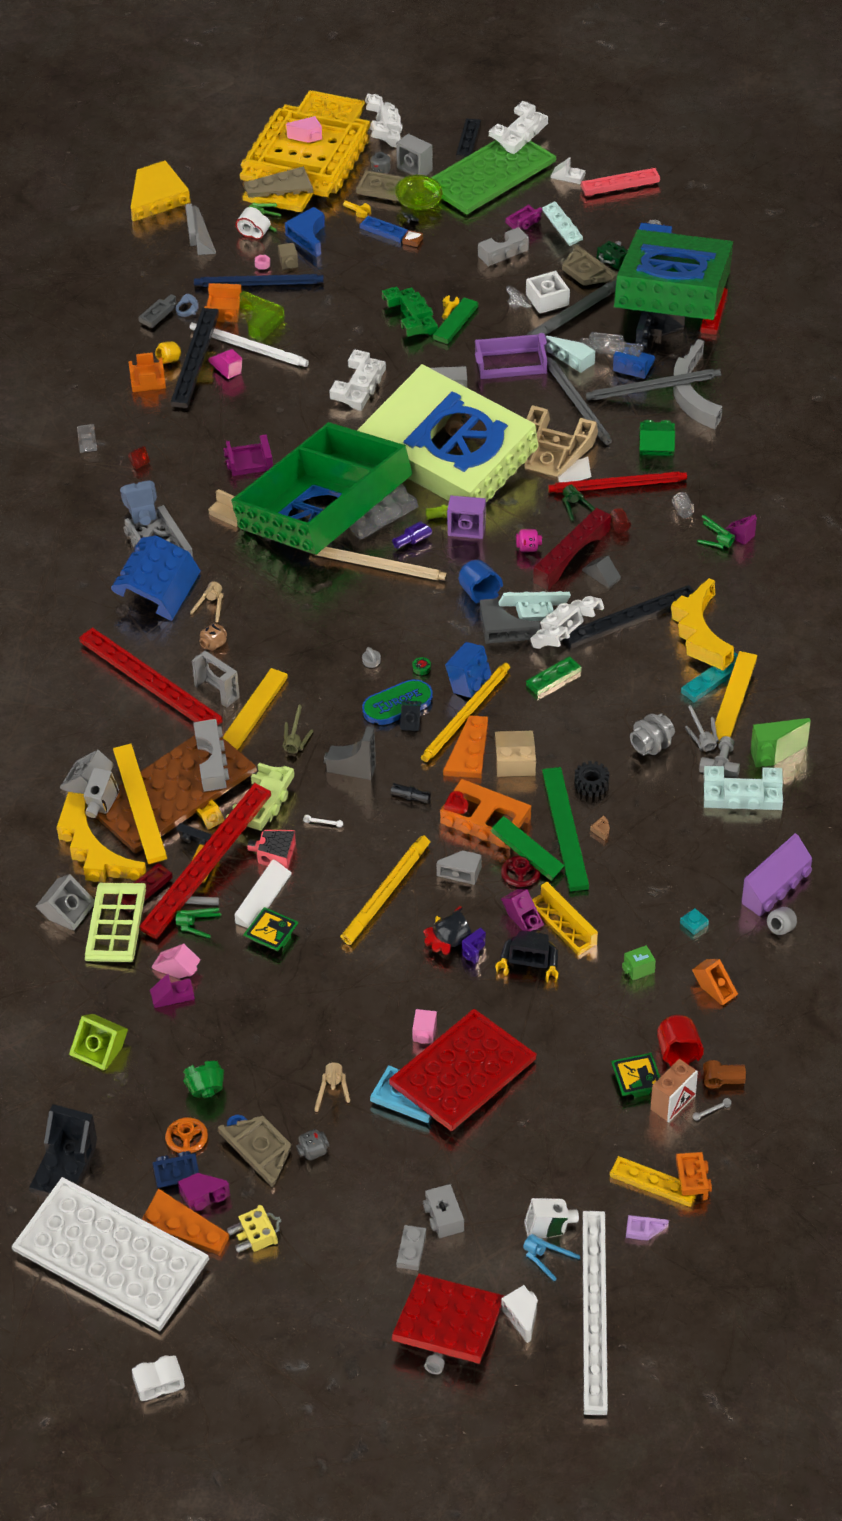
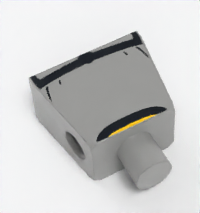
[84,768,120,818]

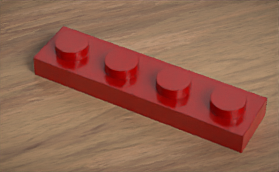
[700,288,728,335]

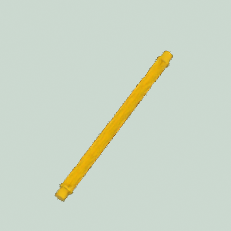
[421,663,510,762]

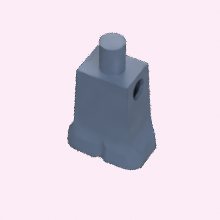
[120,481,157,525]

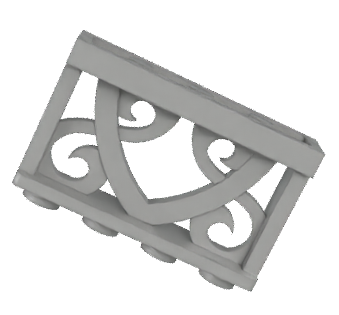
[124,505,193,557]

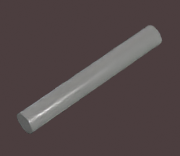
[159,895,219,906]

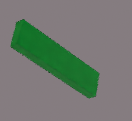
[433,298,478,344]
[491,816,565,881]

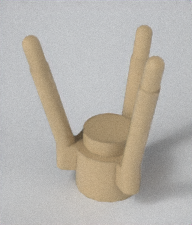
[190,581,224,623]
[314,1062,350,1112]

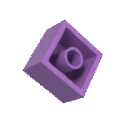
[447,495,486,539]

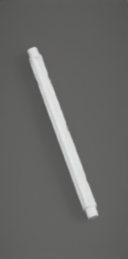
[190,322,309,367]

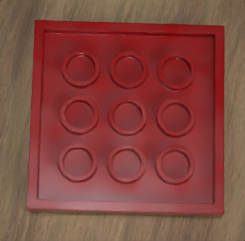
[392,1273,505,1364]

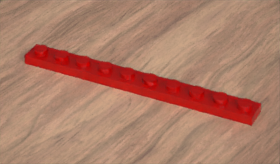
[79,627,223,726]
[139,783,271,939]

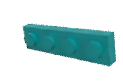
[681,652,738,703]

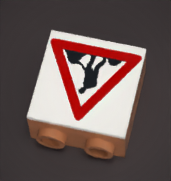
[651,1059,698,1122]

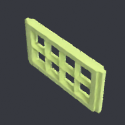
[85,883,146,962]

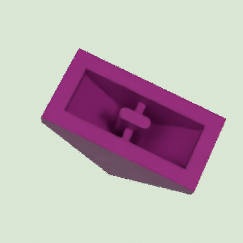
[725,514,757,545]

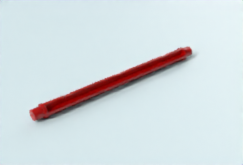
[548,471,687,493]

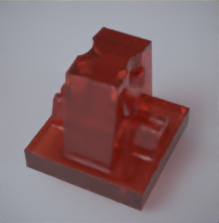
[128,446,150,469]

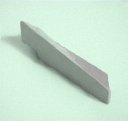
[185,204,216,255]

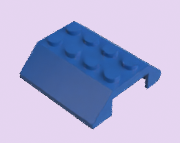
[111,536,201,621]

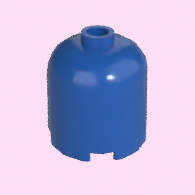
[458,560,503,603]

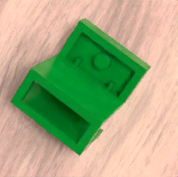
[639,420,675,456]

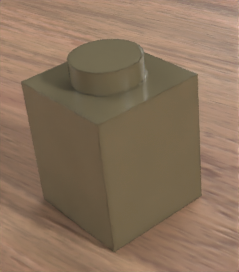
[278,242,298,269]

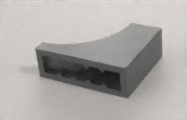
[480,598,540,644]
[324,726,376,780]

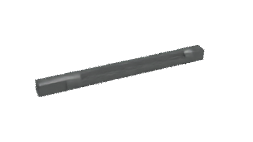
[527,279,617,336]

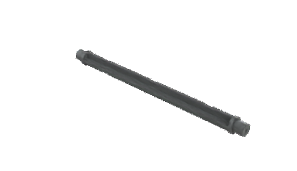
[547,358,612,445]
[586,369,721,400]

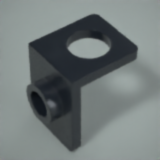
[400,700,422,731]

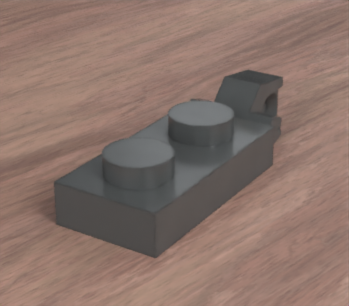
[139,294,177,328]

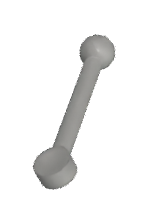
[692,1098,731,1121]

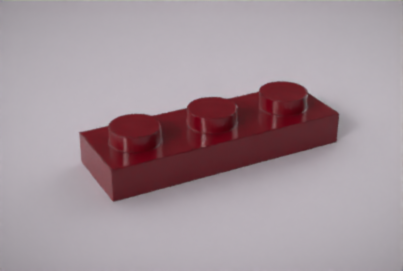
[115,863,173,913]

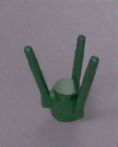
[562,485,595,521]

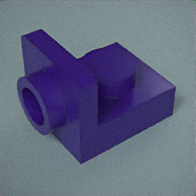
[462,928,486,964]

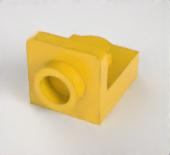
[196,799,224,830]

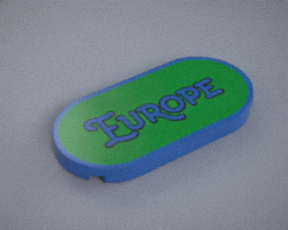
[362,679,433,725]

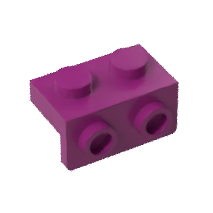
[505,205,543,231]

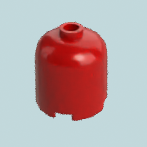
[657,1014,704,1067]

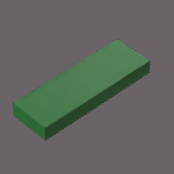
[526,656,581,696]

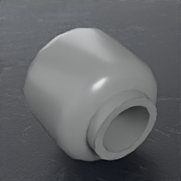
[767,907,797,935]

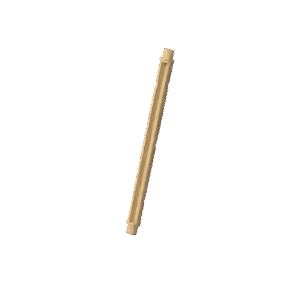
[316,547,447,581]

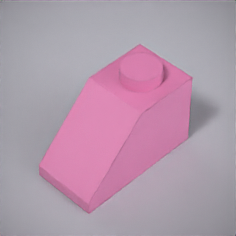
[286,116,322,143]
[152,944,200,979]

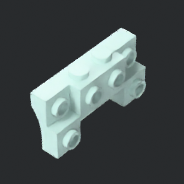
[704,766,783,810]

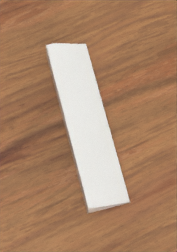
[235,859,291,928]

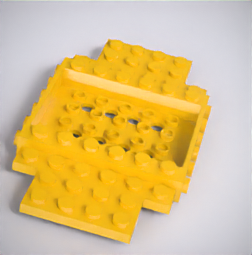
[240,90,370,213]

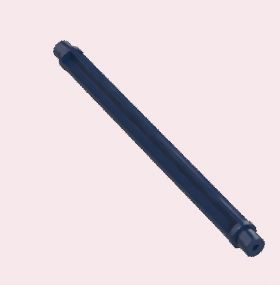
[194,274,324,287]

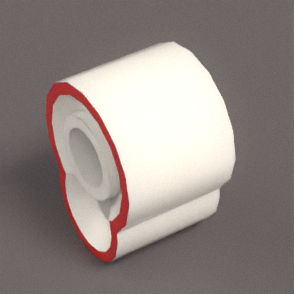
[236,207,270,239]

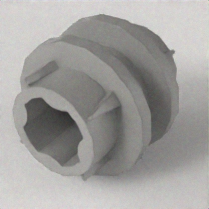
[630,713,675,755]

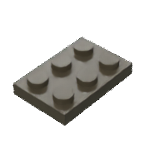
[356,170,410,202]

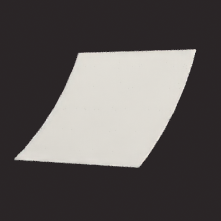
[558,457,591,482]

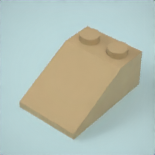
[495,731,536,777]

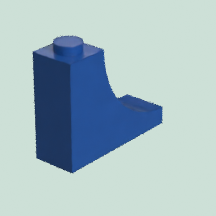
[285,207,325,257]

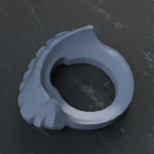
[176,294,199,317]

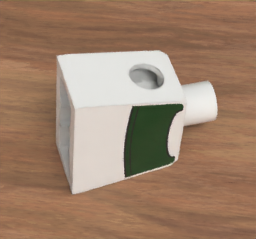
[524,1198,579,1239]

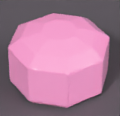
[255,255,270,269]

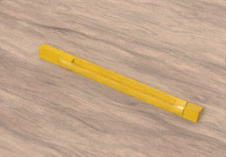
[340,835,430,945]

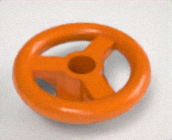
[165,1117,208,1154]

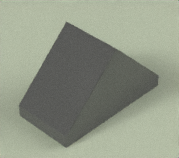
[582,555,621,588]

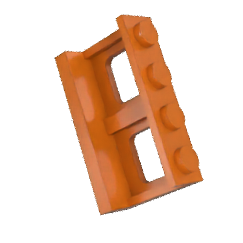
[440,779,531,850]

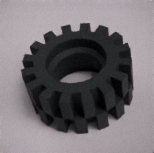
[574,761,609,797]

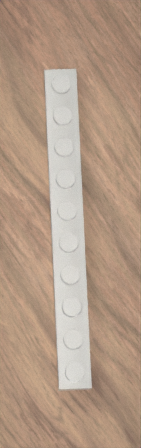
[583,1211,608,1415]

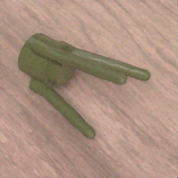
[282,704,314,754]

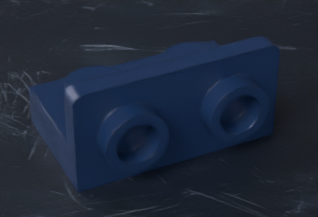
[153,1151,199,1189]

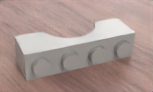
[193,719,229,792]

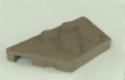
[562,245,617,285]
[217,1116,291,1187]

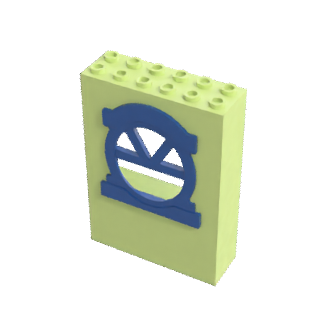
[357,364,538,502]

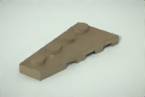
[244,166,313,198]

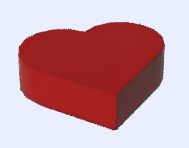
[444,791,468,814]

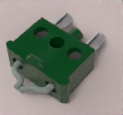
[596,241,629,269]

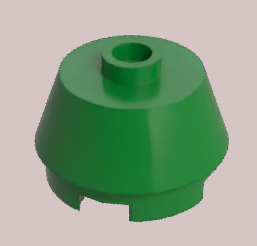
[183,1061,224,1098]

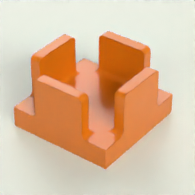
[129,353,166,392]

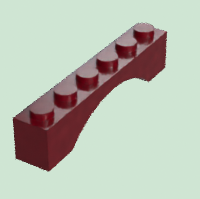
[533,508,611,590]

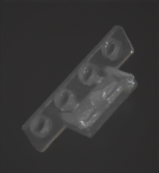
[579,332,644,357]

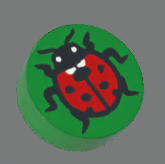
[412,657,431,675]

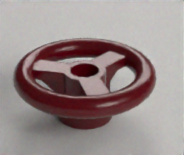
[501,855,541,887]

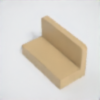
[208,489,238,527]

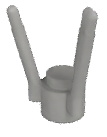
[685,705,719,752]

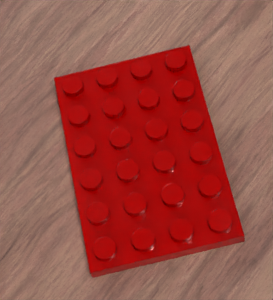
[389,1009,537,1132]

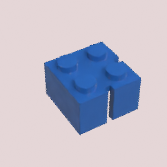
[445,642,492,698]

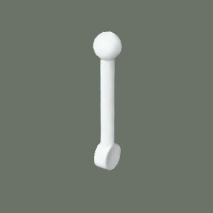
[303,815,343,828]

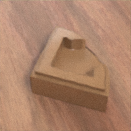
[590,816,610,841]

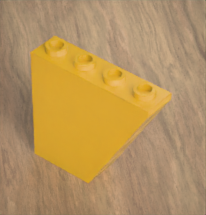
[131,160,190,222]

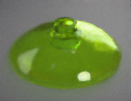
[395,175,443,210]

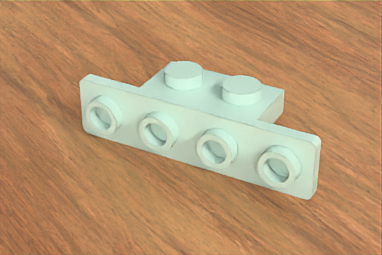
[542,202,583,246]
[498,591,571,621]

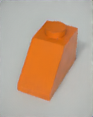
[692,959,738,1005]

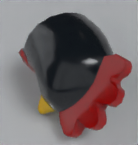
[423,906,472,955]

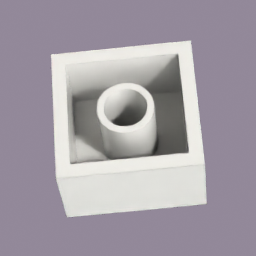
[526,271,570,314]

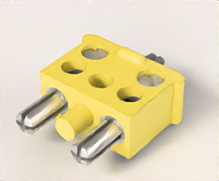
[227,1205,282,1253]

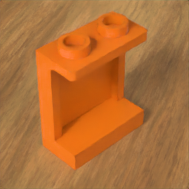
[204,283,242,322]

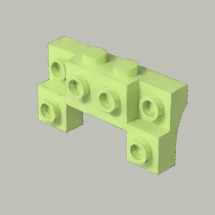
[226,763,294,831]

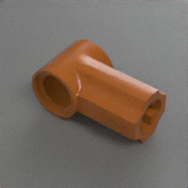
[703,1060,746,1089]

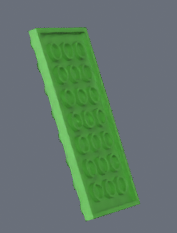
[424,140,556,214]

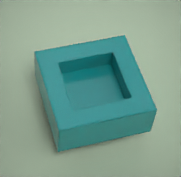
[680,908,709,935]

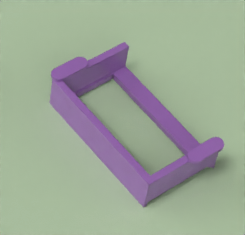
[475,333,547,379]

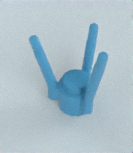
[523,1234,581,1281]

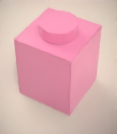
[412,1009,437,1044]

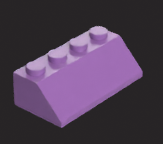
[742,833,812,917]

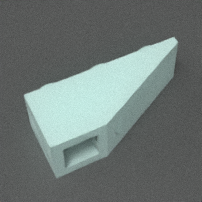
[545,336,595,373]

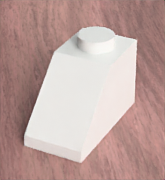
[502,1285,538,1343]

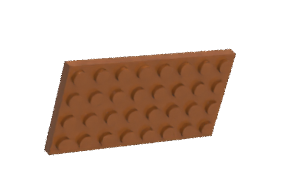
[96,735,257,854]

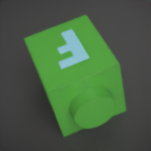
[622,945,656,980]

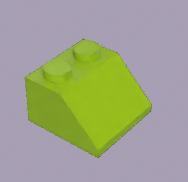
[69,1014,128,1070]

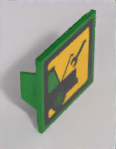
[243,907,299,951]
[611,1053,660,1098]

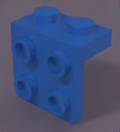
[613,349,655,379]

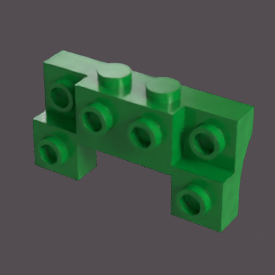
[382,287,438,337]

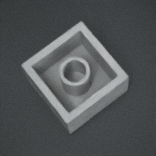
[396,134,433,179]

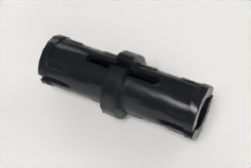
[391,783,431,804]

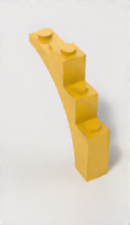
[671,578,734,671]
[57,792,146,883]

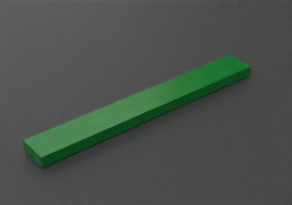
[542,767,589,892]

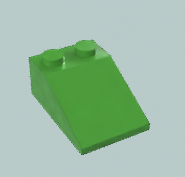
[750,718,811,767]

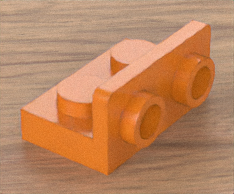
[676,1152,712,1200]

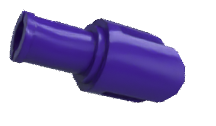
[392,521,432,549]

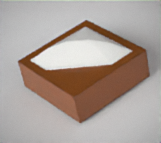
[403,230,423,247]

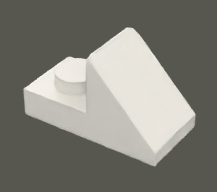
[551,158,585,184]

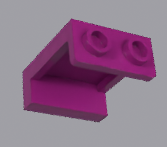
[223,435,273,476]

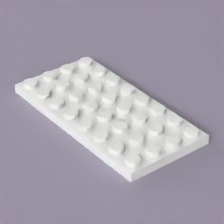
[12,1177,209,1331]

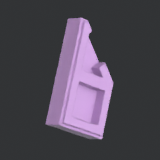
[626,1215,669,1241]

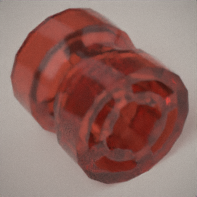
[610,508,631,533]

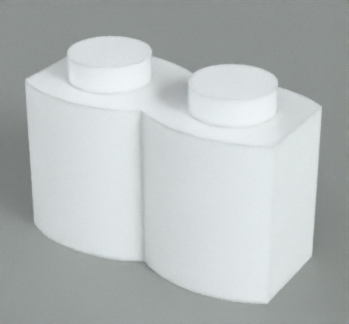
[132,1356,185,1401]

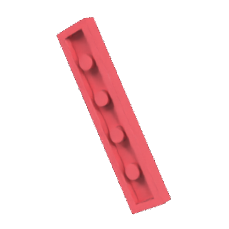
[581,168,660,196]

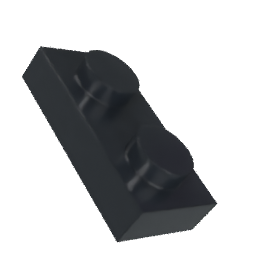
[176,823,212,845]

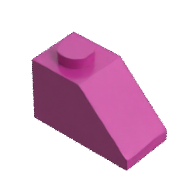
[208,349,242,379]

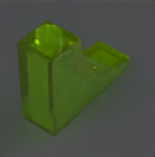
[239,291,284,341]

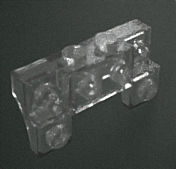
[349,484,419,539]

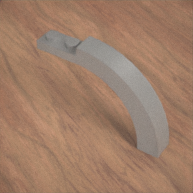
[673,339,723,429]

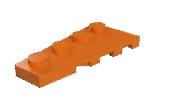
[443,715,488,778]
[142,1189,229,1256]

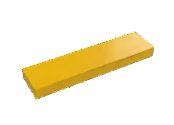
[610,1156,696,1207]

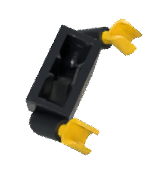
[495,930,559,983]

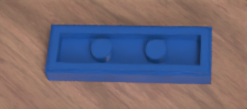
[360,216,408,243]

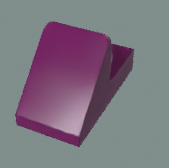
[150,974,195,1008]

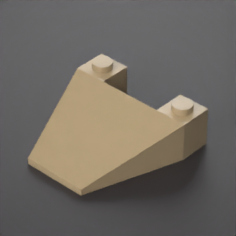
[525,406,598,478]

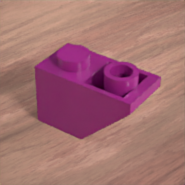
[501,889,544,931]
[178,1173,230,1211]

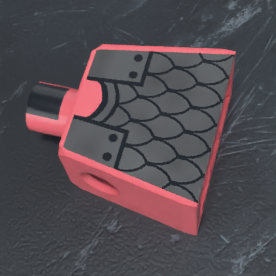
[247,830,296,869]

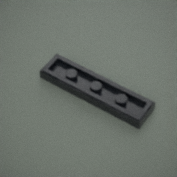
[456,118,481,160]

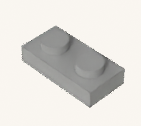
[397,1225,427,1271]

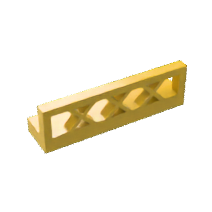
[532,882,598,956]

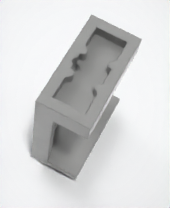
[192,651,240,708]

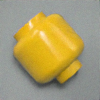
[155,341,181,364]

